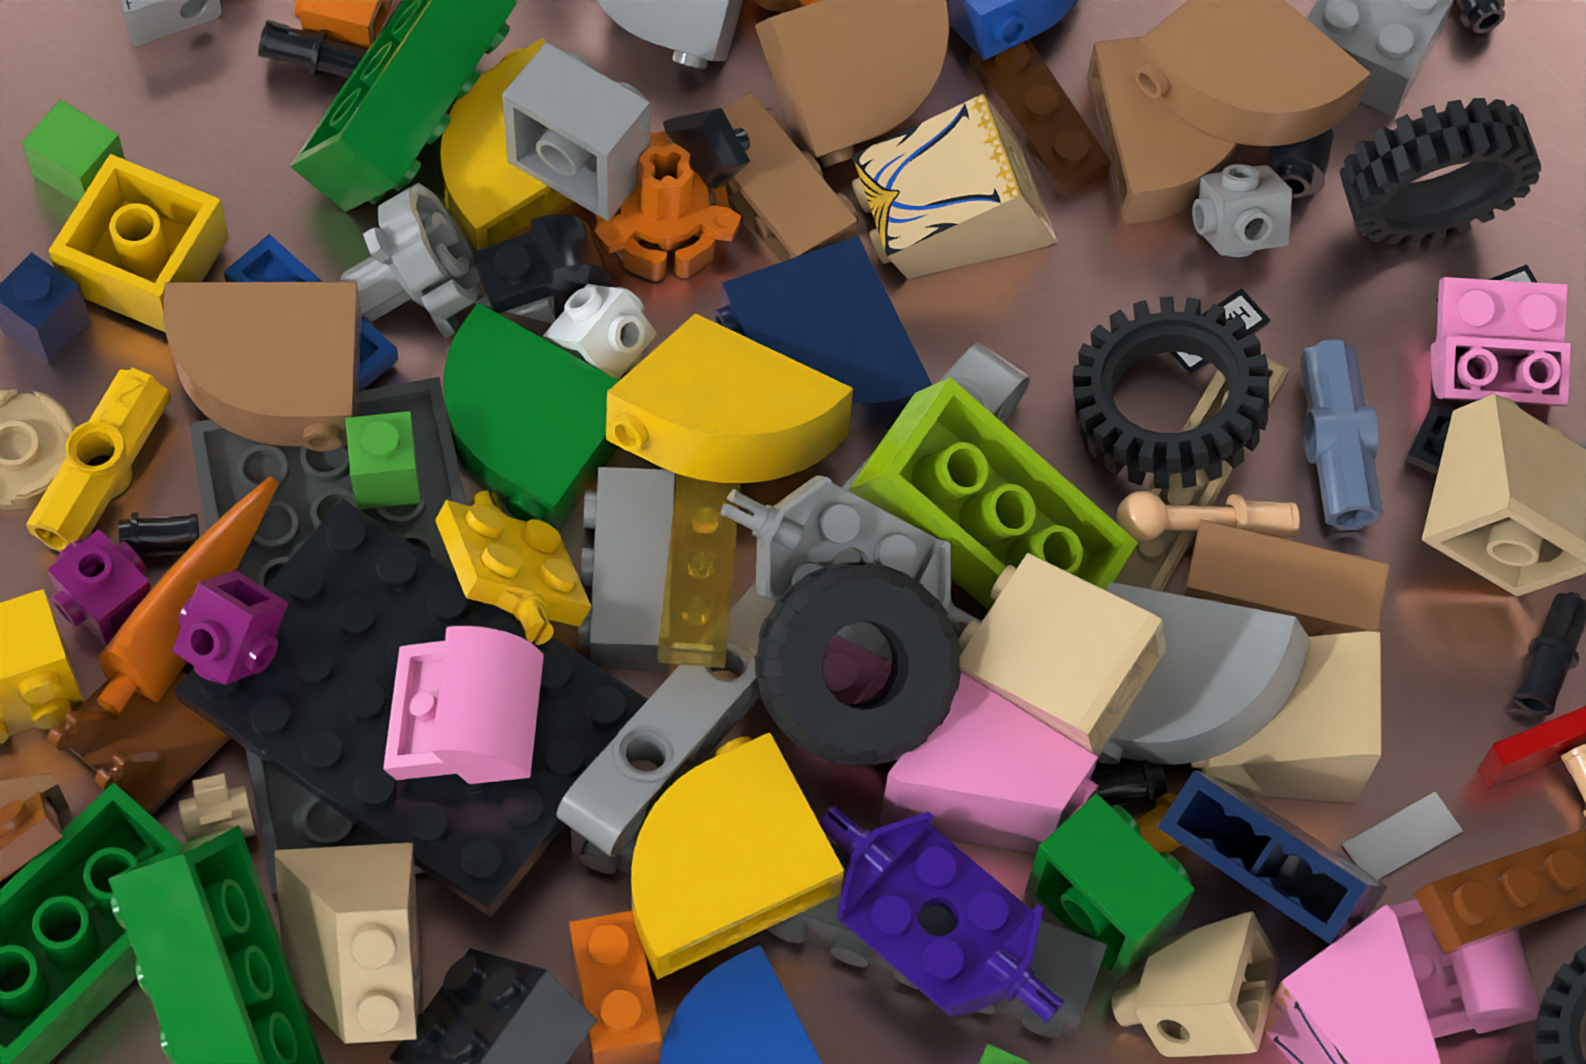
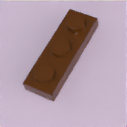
[969,39,1112,198]

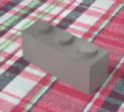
[578,467,675,671]

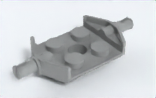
[721,475,983,662]

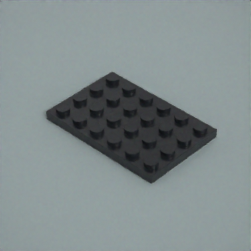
[174,499,648,917]

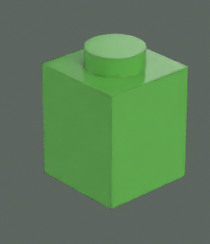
[22,100,125,203]
[345,411,421,510]

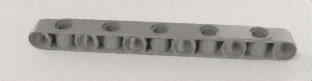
[556,342,1031,857]

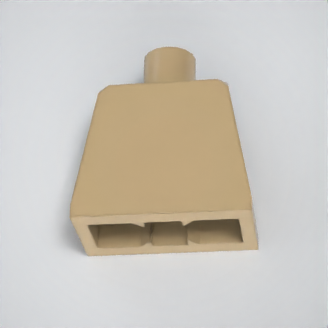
[1111,911,1281,1057]

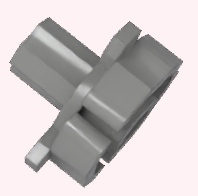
[340,183,486,339]

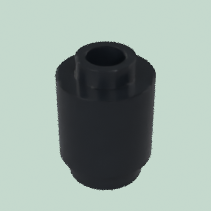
[1266,129,1334,198]

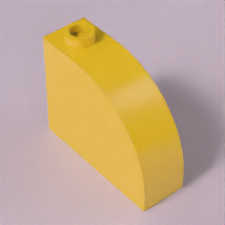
[440,38,574,250]
[606,313,853,483]
[631,732,844,980]

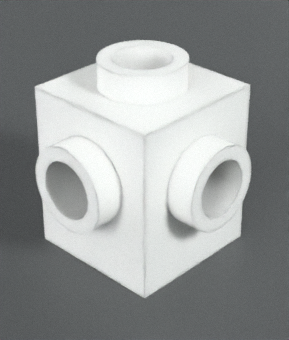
[542,284,658,380]

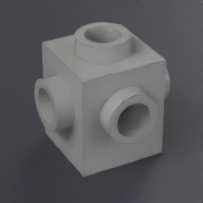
[1192,164,1292,257]

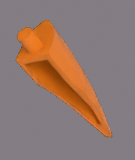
[97,476,279,715]

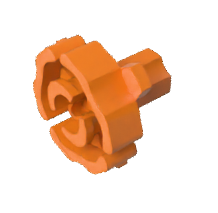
[594,131,741,282]

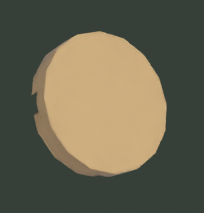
[0,389,76,511]

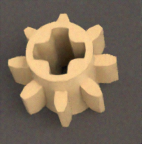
[179,774,256,842]

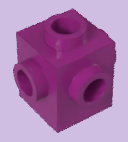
[47,529,152,647]
[172,570,289,685]

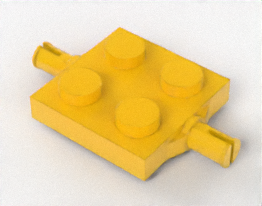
[435,490,592,645]

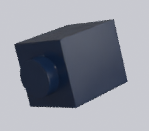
[0,252,91,365]

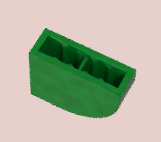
[443,302,619,531]

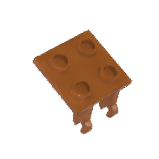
[47,670,231,816]

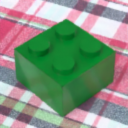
[1025,793,1195,985]

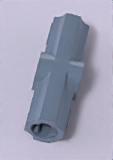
[1300,340,1383,531]

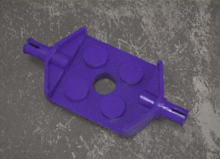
[819,805,1065,1024]

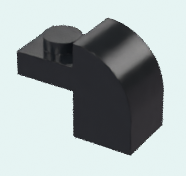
[473,214,612,319]

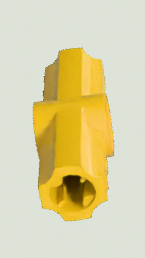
[26,367,171,552]

